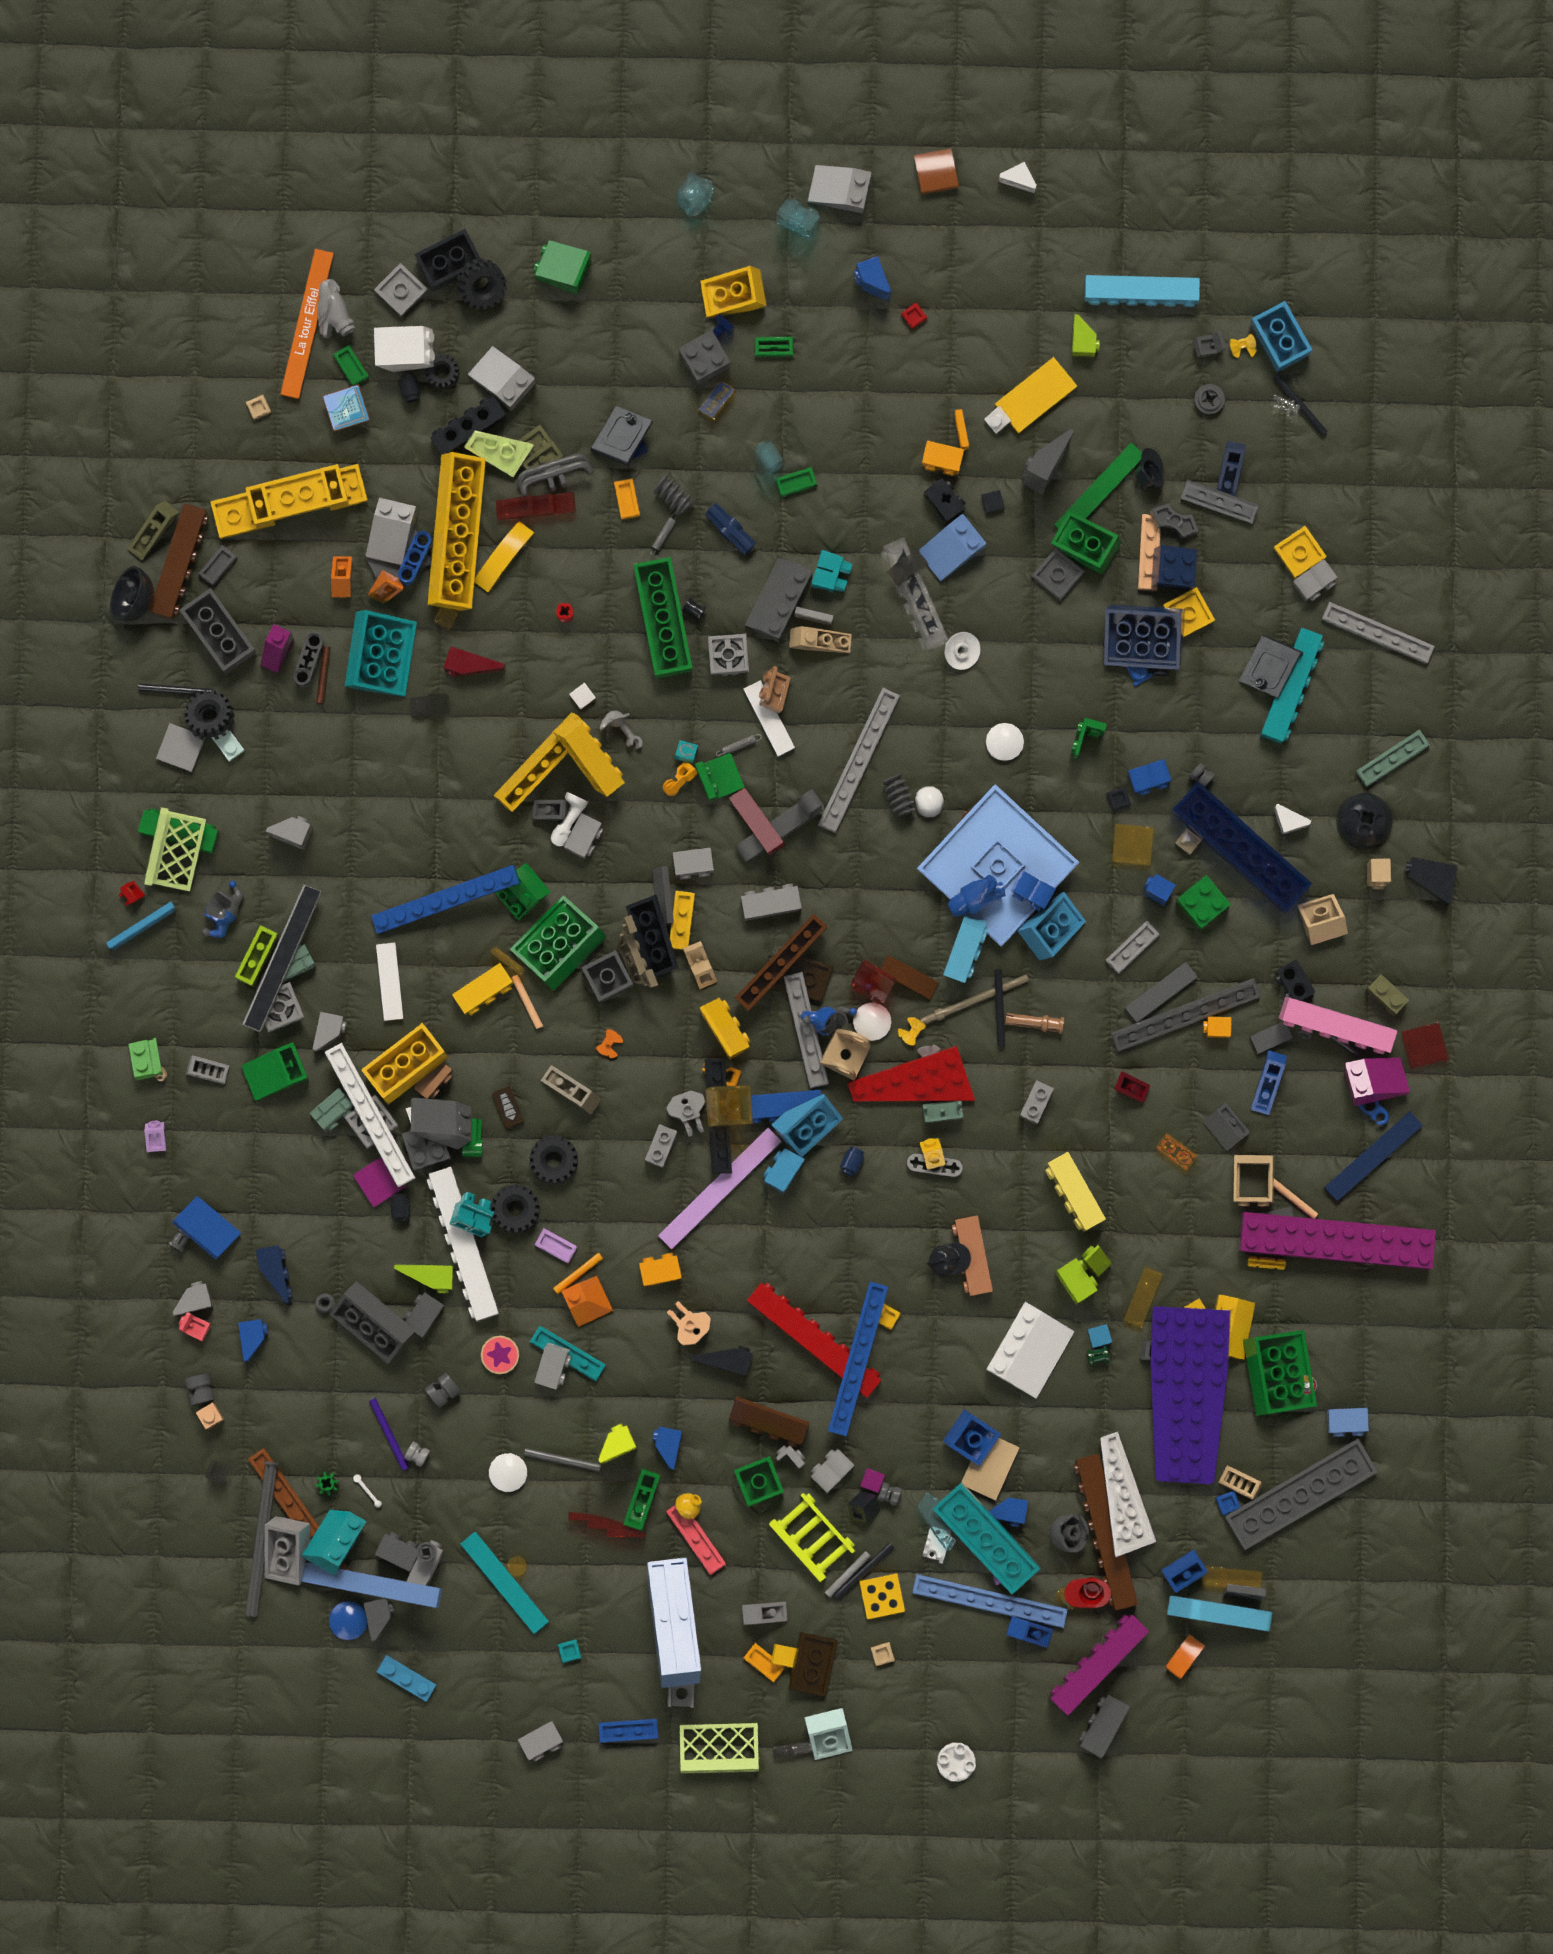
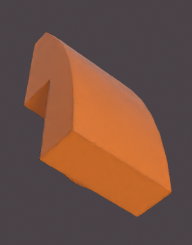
[1165,1634,1205,1680]

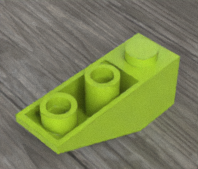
[1081,1245,1112,1278]

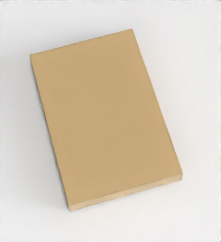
[962,1438,1020,1501]

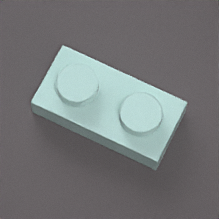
[211,730,245,762]

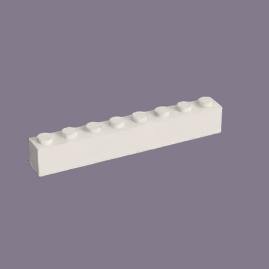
[427,1167,499,1322]

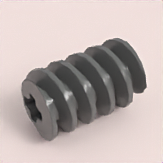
[654,473,696,515]
[882,774,916,817]

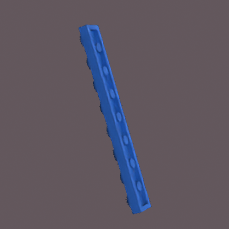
[371,865,521,934]
[828,1282,888,1436]

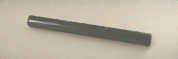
[524,1448,601,1472]

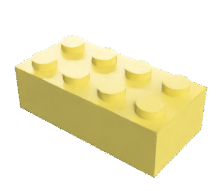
[1045,1152,1106,1233]

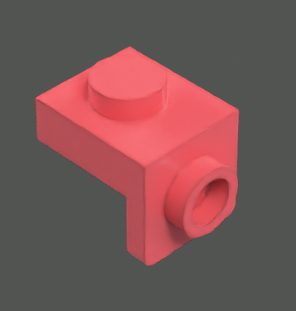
[179,1312,212,1342]

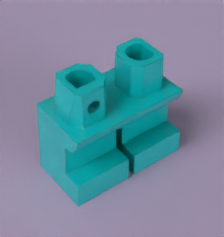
[811,550,853,593]
[449,1192,494,1237]

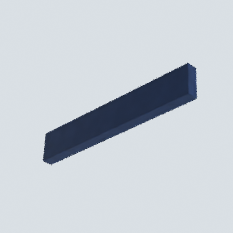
[1324,1111,1423,1202]

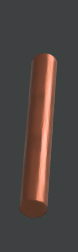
[316,646,331,704]

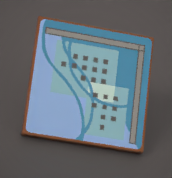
[322,385,370,432]

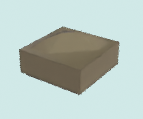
[1175,828,1202,855]

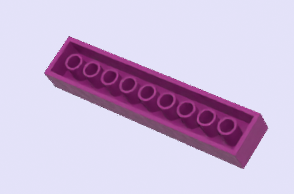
[1238,1212,1436,1270]

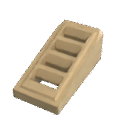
[1218,1465,1263,1500]

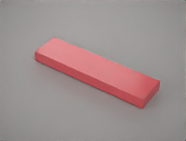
[666,1505,726,1575]

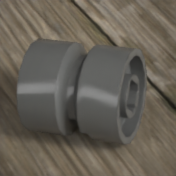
[425,1372,461,1408]
[184,1373,215,1406]

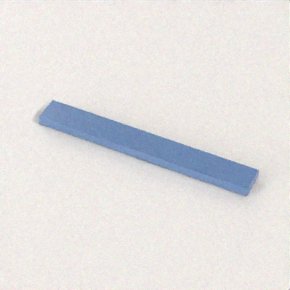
[302,1562,442,1608]
[912,1574,1068,1628]

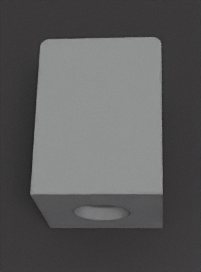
[668,1684,695,1708]

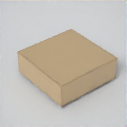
[246,395,271,420]
[871,1642,895,1666]

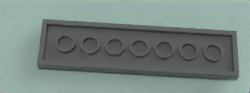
[1225,1439,1378,1550]

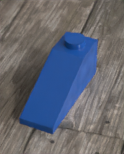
[1251,1050,1287,1115]

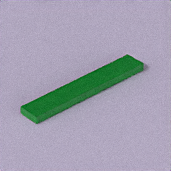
[1054,443,1142,530]

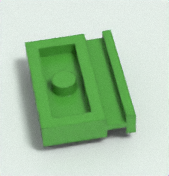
[129,1038,163,1081]

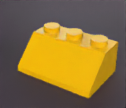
[700,998,751,1060]
[1215,1294,1255,1360]

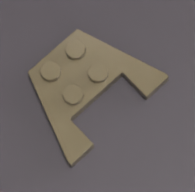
[617,915,658,988]

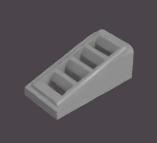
[186,1055,229,1084]

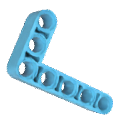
[1167,1596,1273,1631]

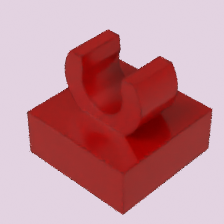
[119,881,146,905]

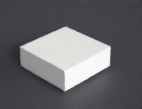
[569,683,596,710]

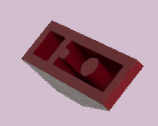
[443,646,506,678]

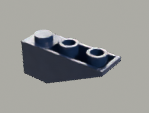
[256,1245,293,1304]

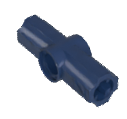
[705,503,756,555]

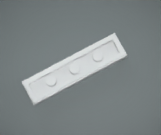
[743,680,795,757]
[376,943,404,1021]

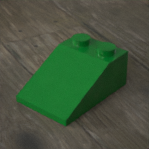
[1051,511,1121,575]

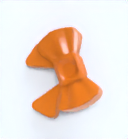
[596,1029,623,1058]

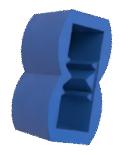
[1128,759,1172,796]
[1011,870,1056,911]

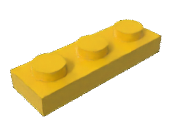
[670,891,695,950]

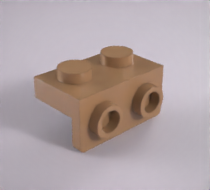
[759,666,791,713]
[414,1063,453,1099]

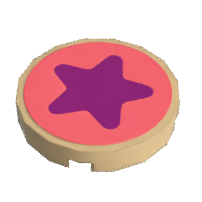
[481,1336,519,1374]

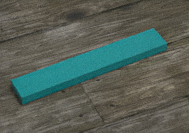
[461,1531,549,1634]

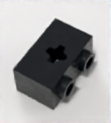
[924,478,966,524]

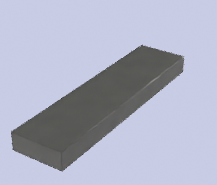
[1180,480,1259,524]
[1125,962,1197,1023]

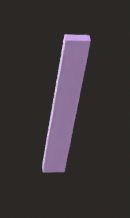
[658,1128,781,1250]

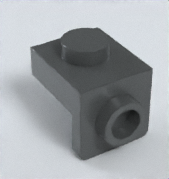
[1193,331,1226,358]

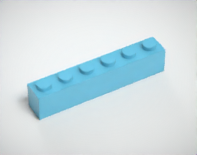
[1084,275,1200,307]

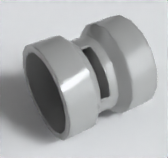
[404,1442,430,1467]

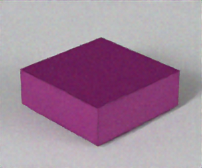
[860,1468,885,1493]

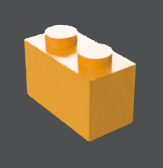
[921,441,964,476]
[639,1253,682,1287]

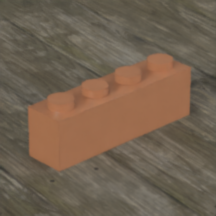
[952,1216,993,1297]

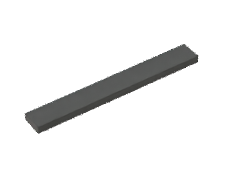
[1111,978,1261,1052]

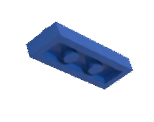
[599,1719,658,1742]

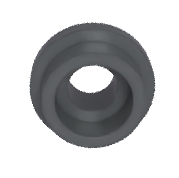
[315,1294,335,1313]

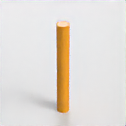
[553,1253,603,1294]

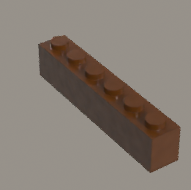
[149,503,209,621]
[735,914,827,1013]

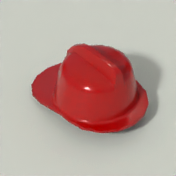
[1064,1577,1111,1608]

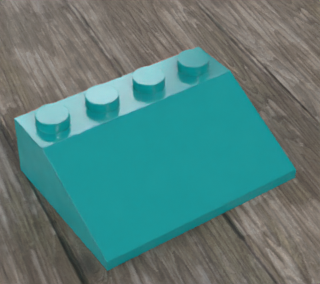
[344,610,417,697]

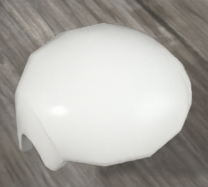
[915,786,944,817]

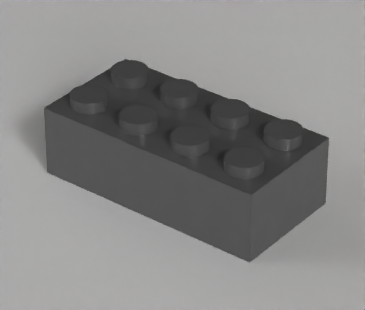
[180,588,256,675]
[330,1281,415,1364]

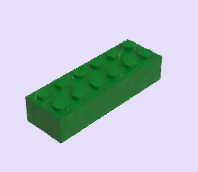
[633,557,693,679]

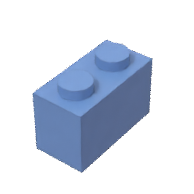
[1327,1408,1369,1437]

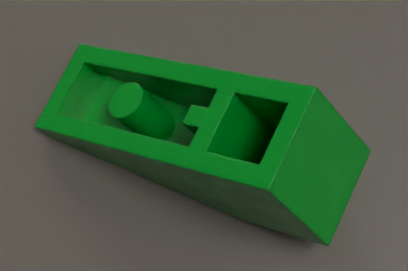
[623,1467,660,1531]

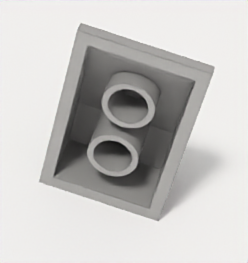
[808,165,871,214]
[468,346,536,411]
[366,498,418,566]
[265,1516,310,1585]

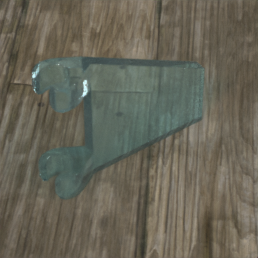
[917,1492,956,1551]

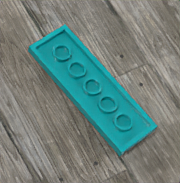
[933,1482,1041,1594]

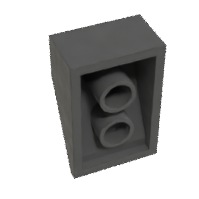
[411,1098,471,1150]

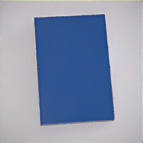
[172,1196,241,1260]

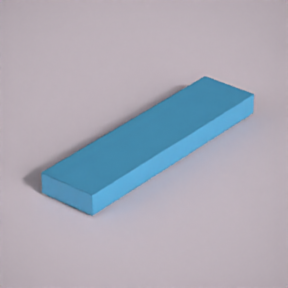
[106,902,176,950]

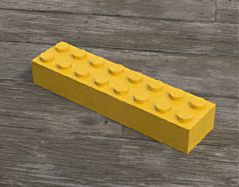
[427,452,486,611]

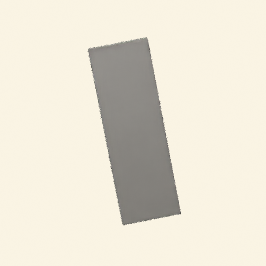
[1105,921,1160,974]

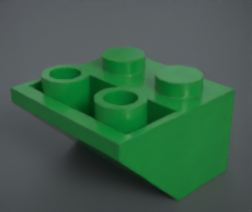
[495,863,551,921]

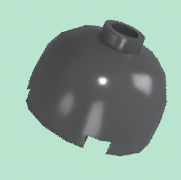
[1050,1514,1089,1552]

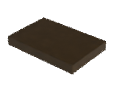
[773,948,834,1003]
[788,1632,838,1697]

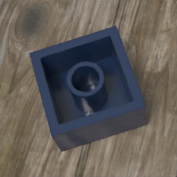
[1151,545,1197,590]

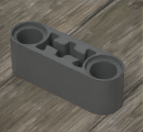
[294,632,324,688]

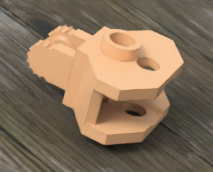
[667,1301,711,1346]

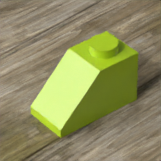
[1072,314,1100,357]

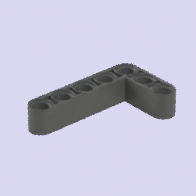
[735,789,824,863]

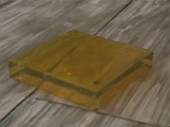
[1112,824,1154,866]

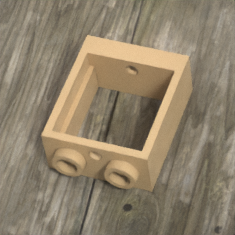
[1234,1155,1274,1207]

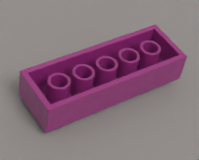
[1049,1615,1149,1716]

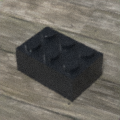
[414,229,480,292]

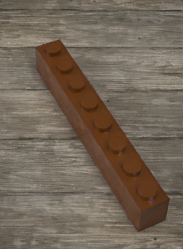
[1073,1454,1138,1611]

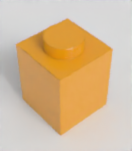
[1203,1017,1231,1038]

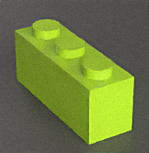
[235,925,279,987]

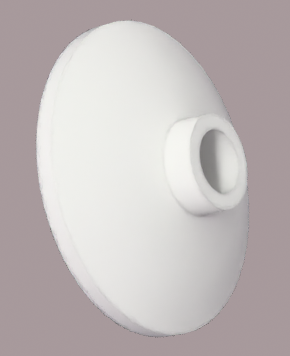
[945,632,980,670]

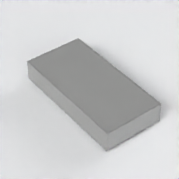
[795,607,833,625]

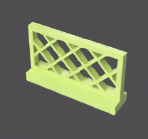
[144,807,206,891]
[680,1723,759,1774]

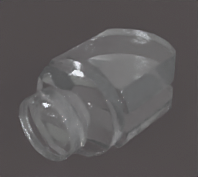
[1270,395,1300,416]

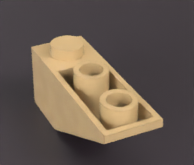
[789,626,851,653]

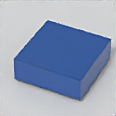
[1215,1491,1240,1516]

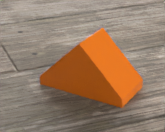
[368,570,403,604]

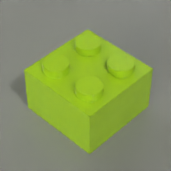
[1055,1258,1098,1304]

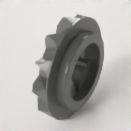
[1194,384,1225,415]

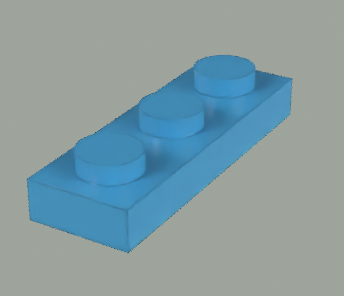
[377,1655,436,1702]

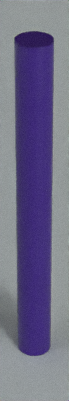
[369,1398,409,1471]

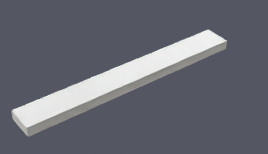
[325,1043,415,1188]

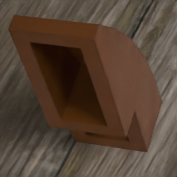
[879,955,939,1000]

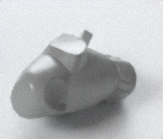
[318,279,355,338]

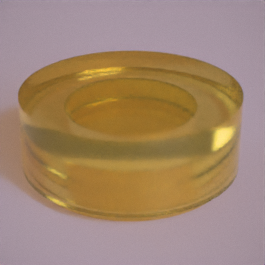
[507,1556,527,1576]

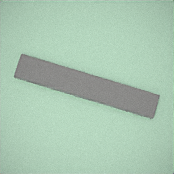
[1322,602,1435,664]
[783,972,829,1089]

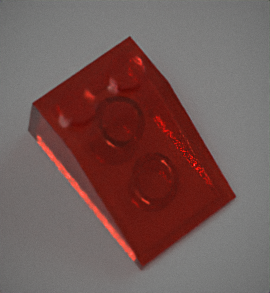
[851,959,897,1005]

